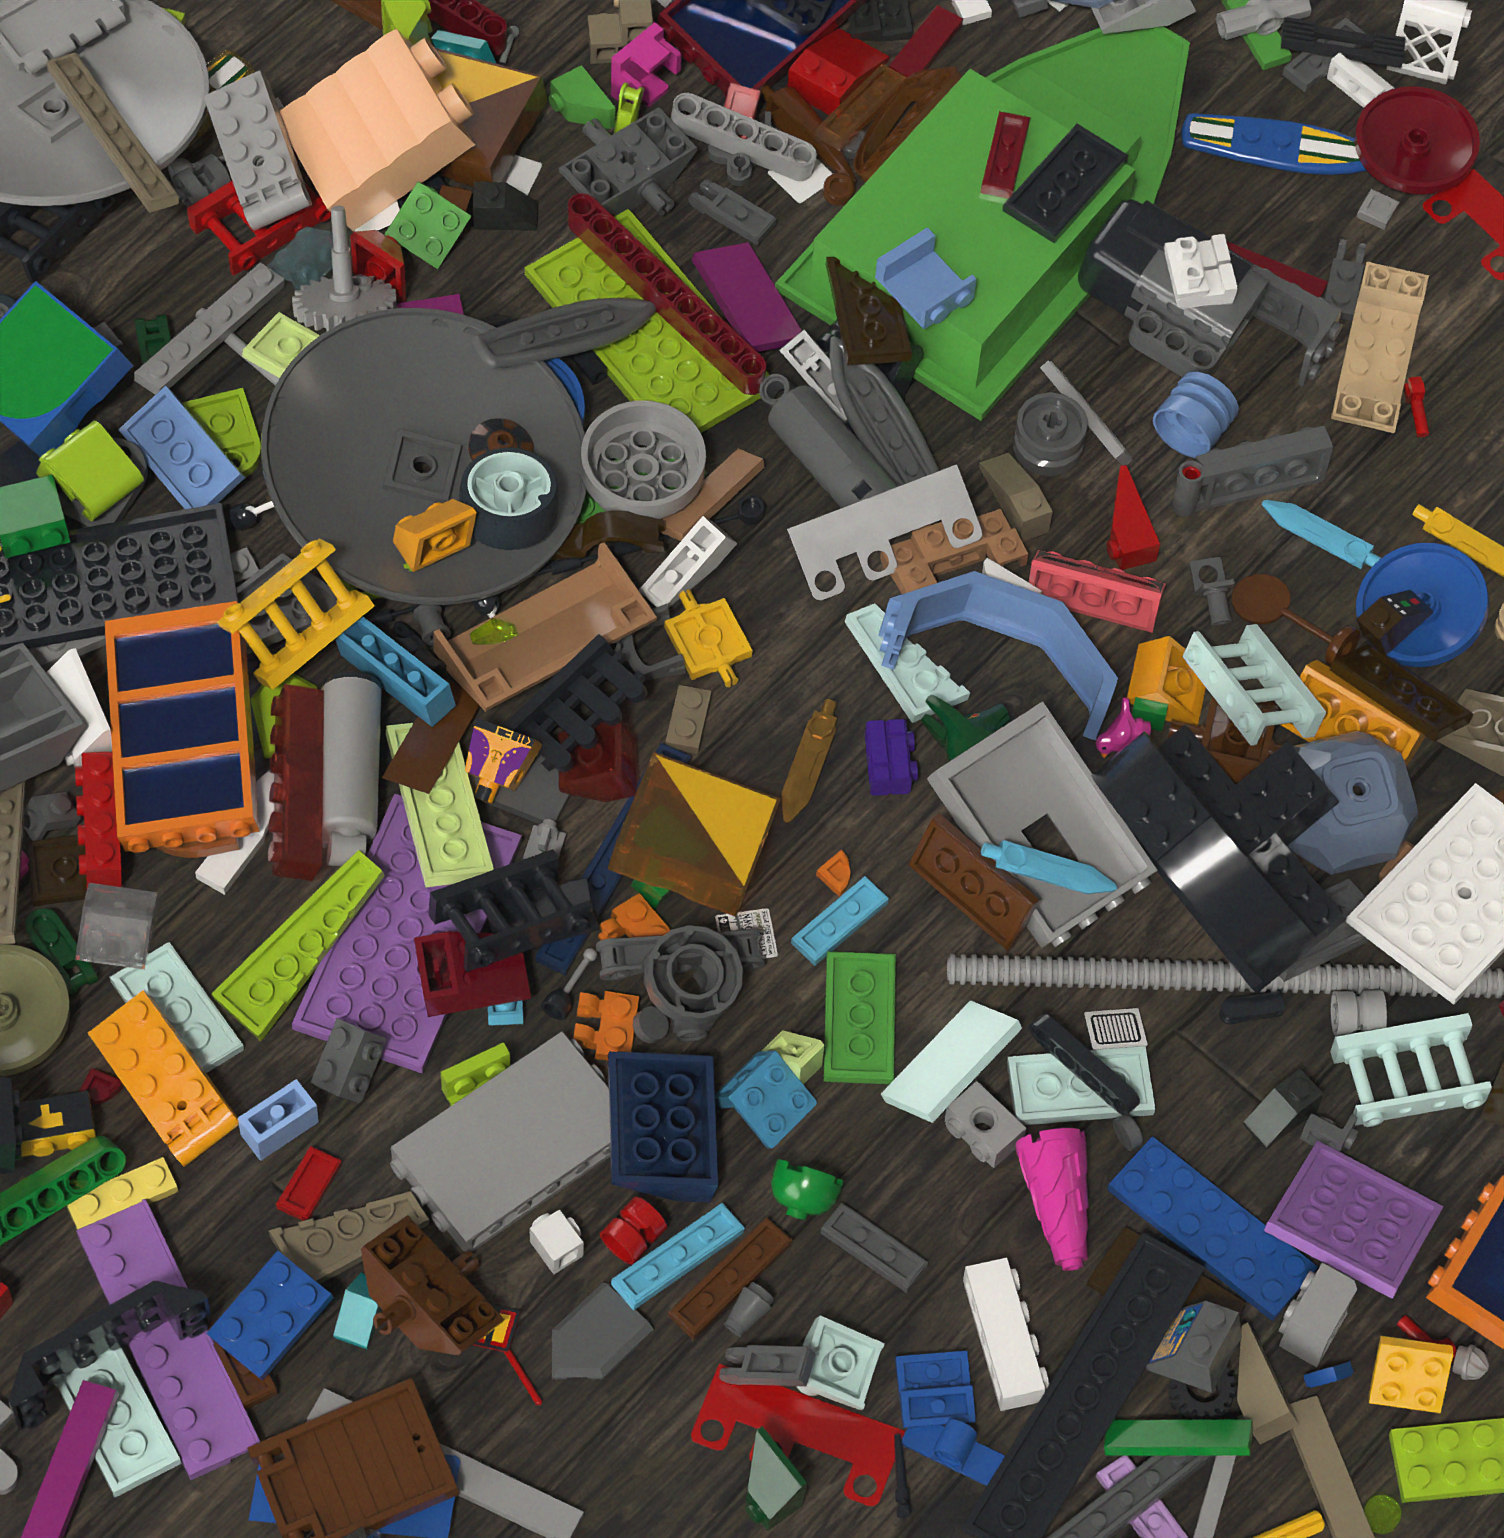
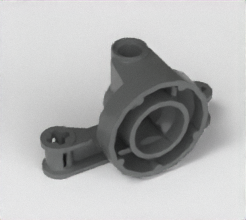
[596,925,765,1042]

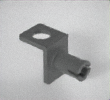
[1189,557,1235,626]

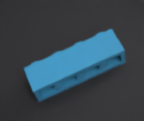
[335,616,456,727]

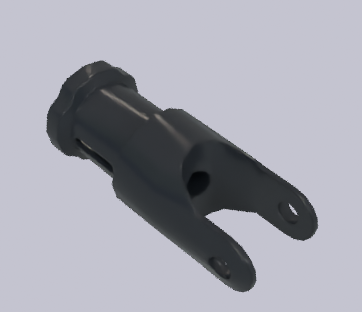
[380,621,447,677]

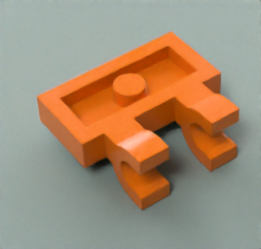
[598,893,670,941]
[573,991,639,1061]

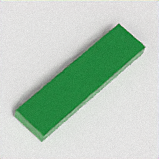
[1104,1420,1253,1456]

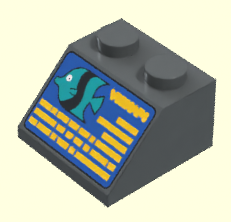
[1146,1301,1242,1393]

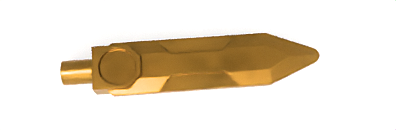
[781,699,837,823]

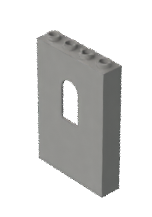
[927,701,1158,948]

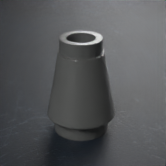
[724,1282,774,1337]

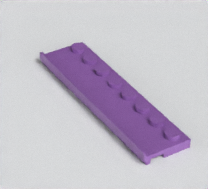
[76,1199,260,1480]

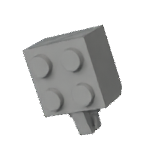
[1278,1263,1357,1367]

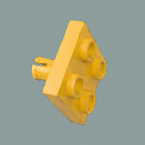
[1369,1336,1453,1413]

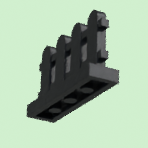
[502,634,647,773]

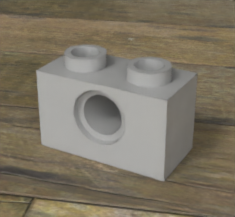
[945,1081,1026,1168]

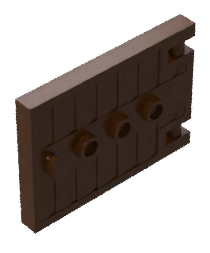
[247,1378,460,1538]

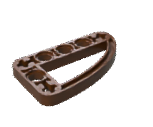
[854,66,963,183]

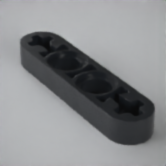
[1028,1013,1140,1116]

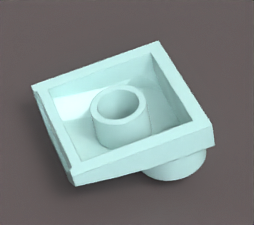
[796,1316,884,1410]

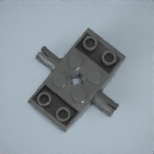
[559,107,697,216]

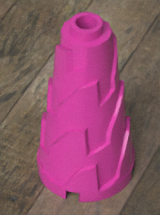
[1015,1128,1088,1271]

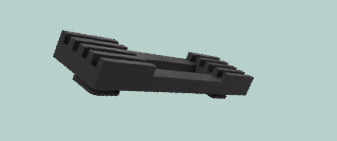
[1280,17,1406,68]

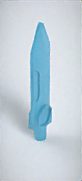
[1262,500,1381,569]
[981,840,1117,894]

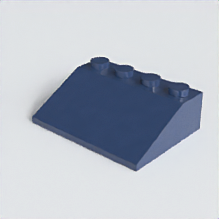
[608,1051,718,1203]

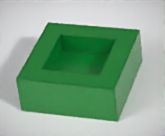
[1132,697,1168,732]

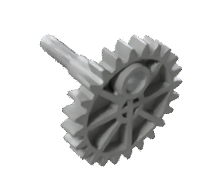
[292,206,397,331]

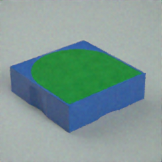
[0,281,133,457]

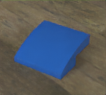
[895,1351,976,1428]

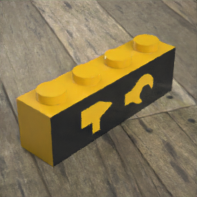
[15,1091,96,1161]

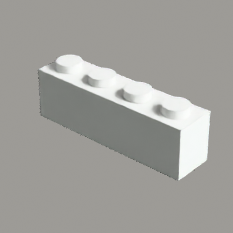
[963,1258,1049,1411]

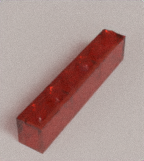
[268,684,324,881]

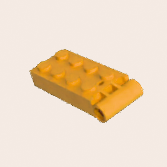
[88,990,239,1167]

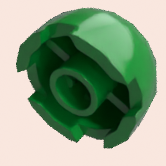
[771,1159,844,1221]

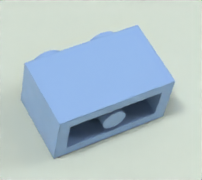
[238,1079,319,1161]

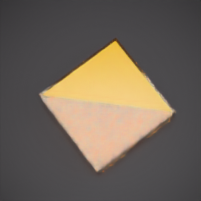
[607,752,780,917]

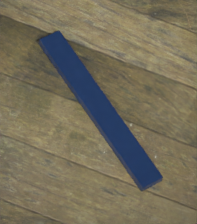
[535,743,691,976]

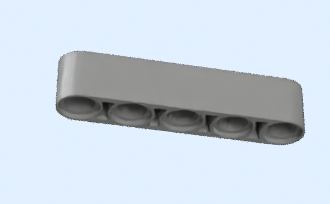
[670,93,817,181]

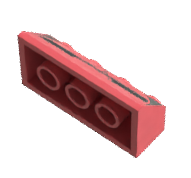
[1028,550,1166,633]

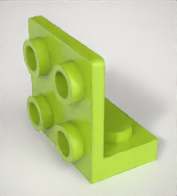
[441,1042,510,1106]

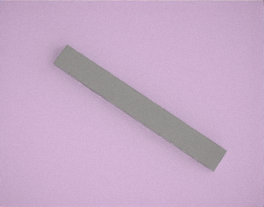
[307,1388,584,1538]

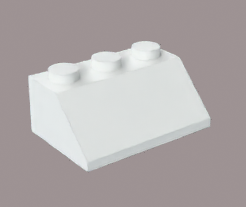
[46,648,112,767]

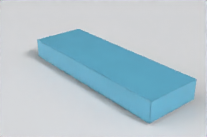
[791,876,889,966]

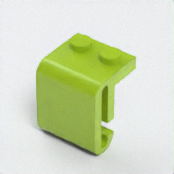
[36,421,144,521]

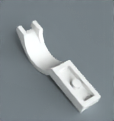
[195,761,311,895]

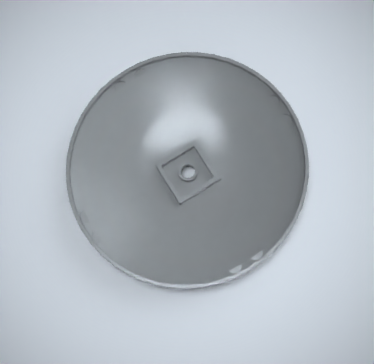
[0,0,209,206]

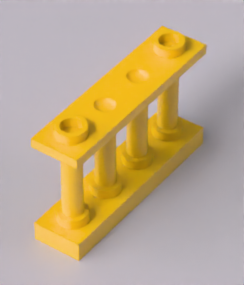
[217,538,374,690]

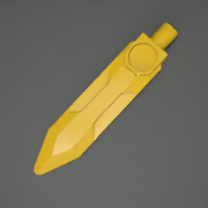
[1412,504,1504,577]

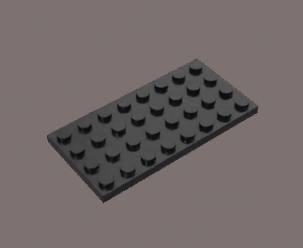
[0,503,239,652]

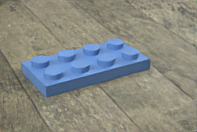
[118,385,245,509]

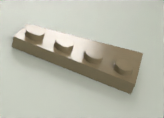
[269,1191,429,1284]

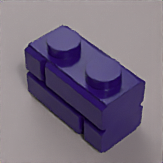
[864,719,918,796]

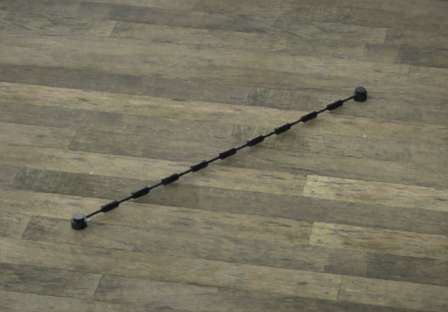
[106,496,764,706]

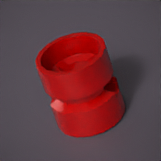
[600,1196,667,1265]

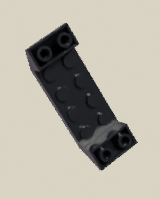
[8,1280,212,1431]

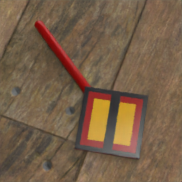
[473,1304,542,1406]

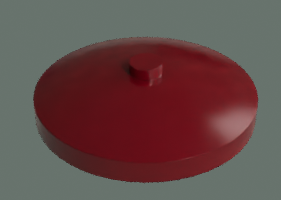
[1354,86,1480,194]

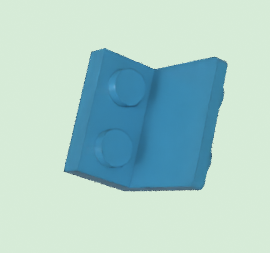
[715,1051,817,1148]

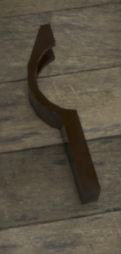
[550,510,666,560]

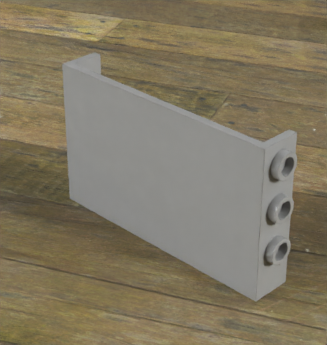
[390,1031,611,1252]

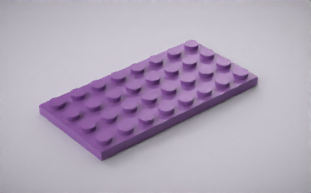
[292,794,522,1074]

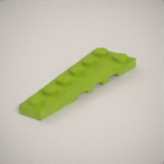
[211,850,385,1041]

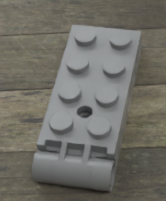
[203,70,312,231]

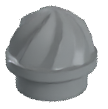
[1453,1344,1489,1380]

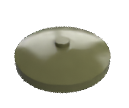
[0,944,70,1076]

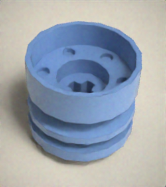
[1153,371,1239,458]

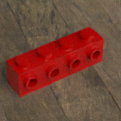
[75,752,122,891]

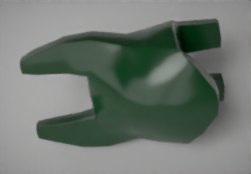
[921,694,1010,762]

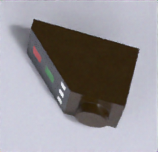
[1357,590,1434,656]

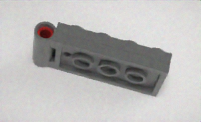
[1171,425,1333,517]

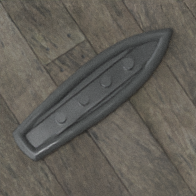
[472,298,656,369]
[830,336,940,486]

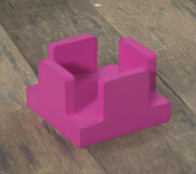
[611,22,681,107]

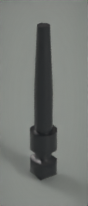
[894,1434,911,1519]

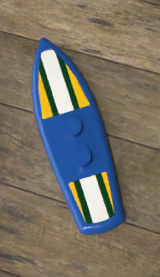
[1181,113,1367,175]

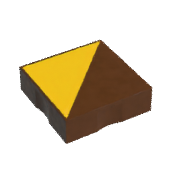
[435,48,547,186]

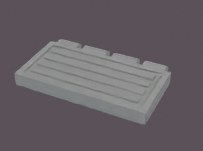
[0,0,126,75]

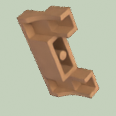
[880,509,1028,595]

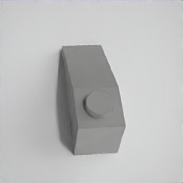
[780,329,847,423]

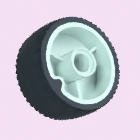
[459,448,559,550]

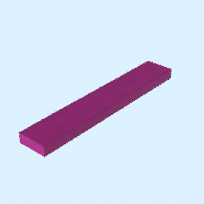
[21,1380,119,1538]

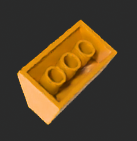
[1280,660,1425,766]

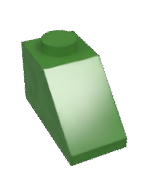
[548,65,615,129]

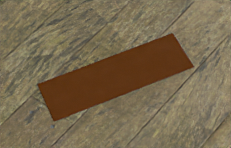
[382,677,480,794]

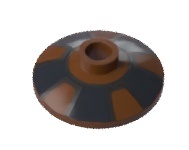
[468,418,533,460]

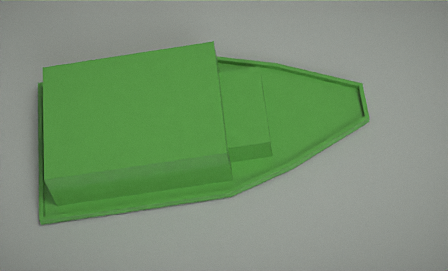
[775,26,1190,421]

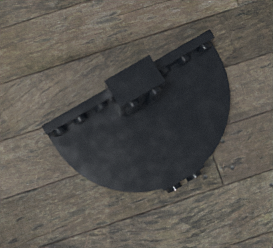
[1091,725,1347,992]

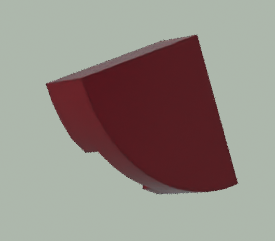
[79,1068,124,1105]

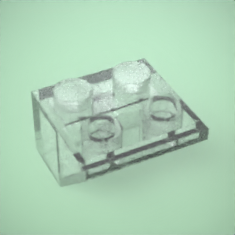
[75,883,158,970]

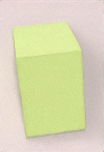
[762,1030,824,1084]

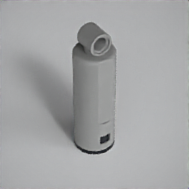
[317,671,382,866]

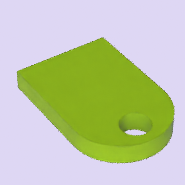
[183,388,261,478]

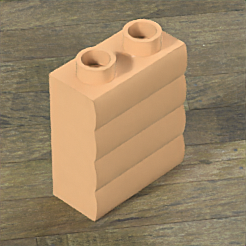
[280,29,475,232]

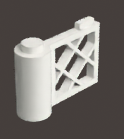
[1386,0,1472,84]

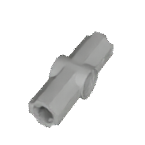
[1216,0,1311,40]

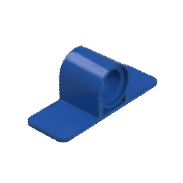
[902,1419,1005,1486]

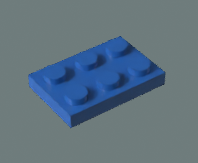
[206,1251,334,1381]

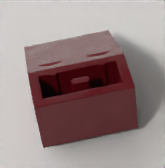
[414,931,531,1017]

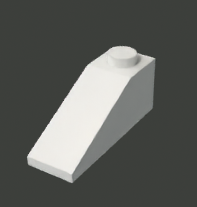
[639,516,737,608]

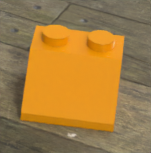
[393,499,476,572]
[1127,636,1206,725]

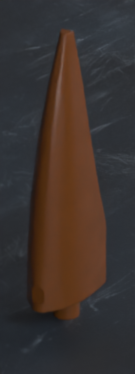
[761,85,857,184]

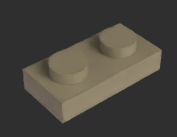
[665,685,711,754]

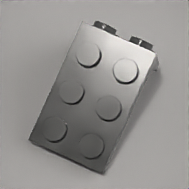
[1252,264,1342,388]

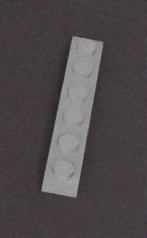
[134,262,285,395]

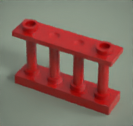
[187,148,331,276]

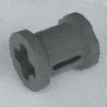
[413,605,451,646]

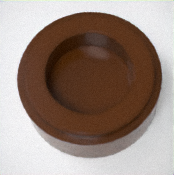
[823,173,855,206]

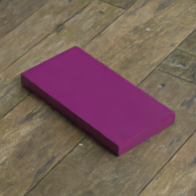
[692,242,802,352]

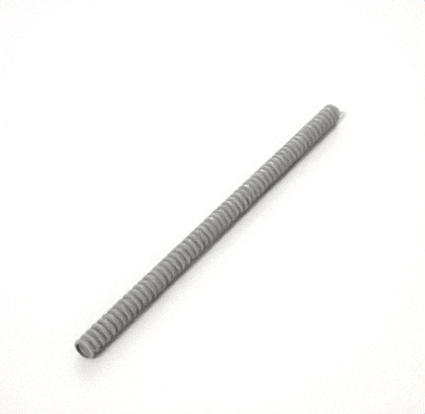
[947,954,1504,999]

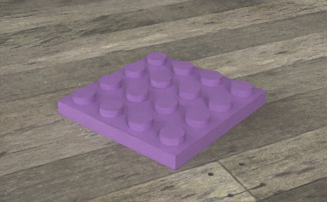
[1264,1140,1443,1299]

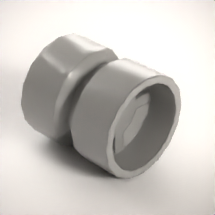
[1330,990,1387,1036]

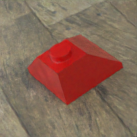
[350,230,406,303]

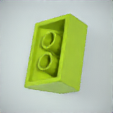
[381,0,432,45]

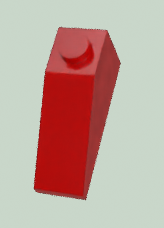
[1106,465,1160,570]

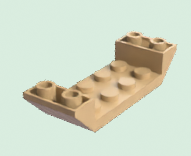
[1331,262,1429,433]

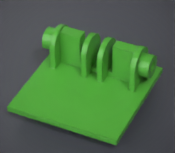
[384,181,471,269]

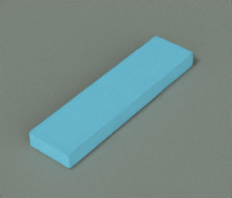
[611,1203,745,1310]

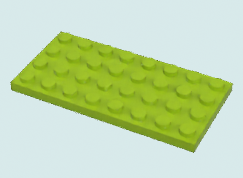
[525,209,769,433]

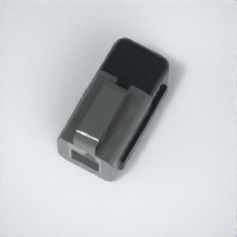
[1078,199,1270,377]

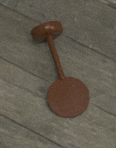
[1232,574,1360,667]

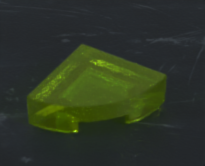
[470,618,518,645]

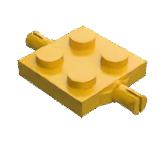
[664,589,752,687]

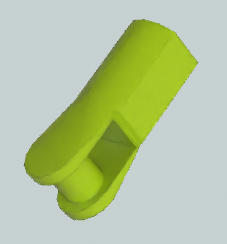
[614,82,644,134]

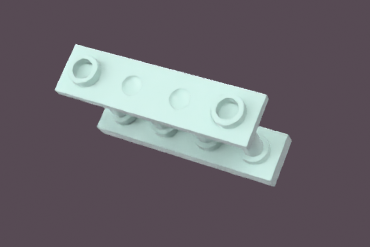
[1182,624,1326,746]
[1330,1013,1492,1127]

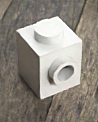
[530,1209,583,1274]

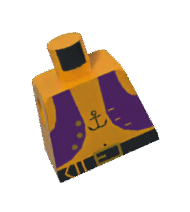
[465,718,542,804]

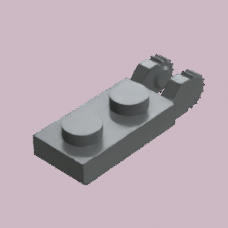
[688,179,776,246]
[1325,239,1366,321]
[719,1345,816,1387]

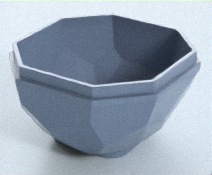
[1288,731,1418,875]

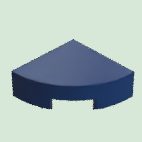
[1303,1362,1354,1388]

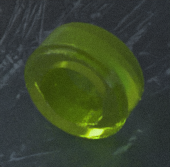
[1364,1495,1401,1534]

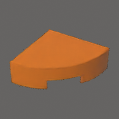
[816,850,851,897]

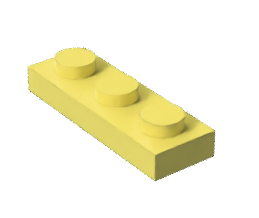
[67,1157,178,1230]

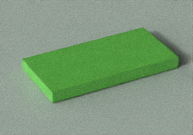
[823,951,896,1084]

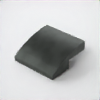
[845,0,913,41]

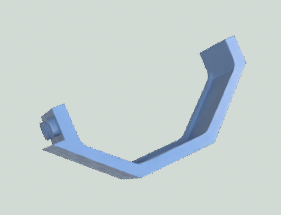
[878,571,1118,740]

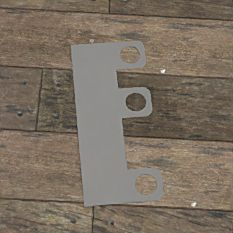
[787,464,982,600]

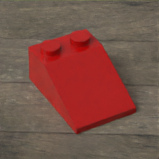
[788,28,890,120]

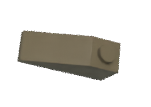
[979,452,1053,542]
[1237,1323,1299,1445]

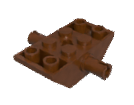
[1168,695,1283,784]
[360,1215,505,1356]

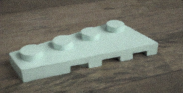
[845,603,970,723]

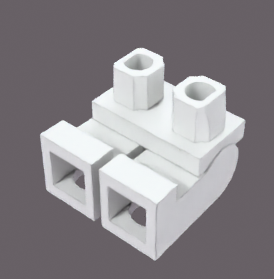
[1164,234,1238,308]

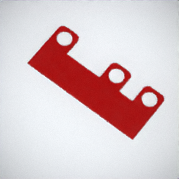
[1423,168,1504,280]
[691,1364,906,1506]

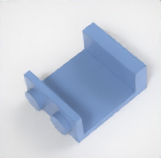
[875,227,976,329]

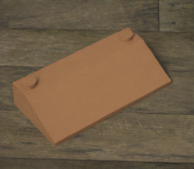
[433,542,657,712]

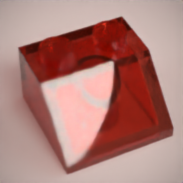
[558,720,637,802]

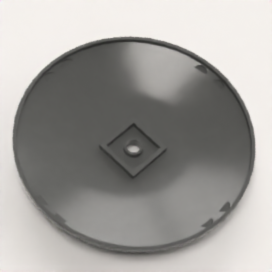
[261,308,586,605]

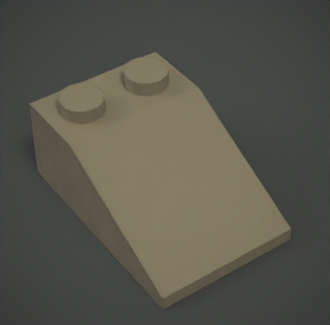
[1437,689,1504,776]

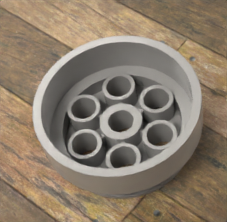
[581,401,706,519]

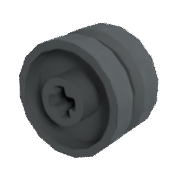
[1013,392,1088,477]

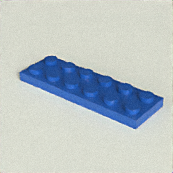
[1107,1136,1318,1322]

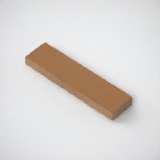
[659,448,765,541]

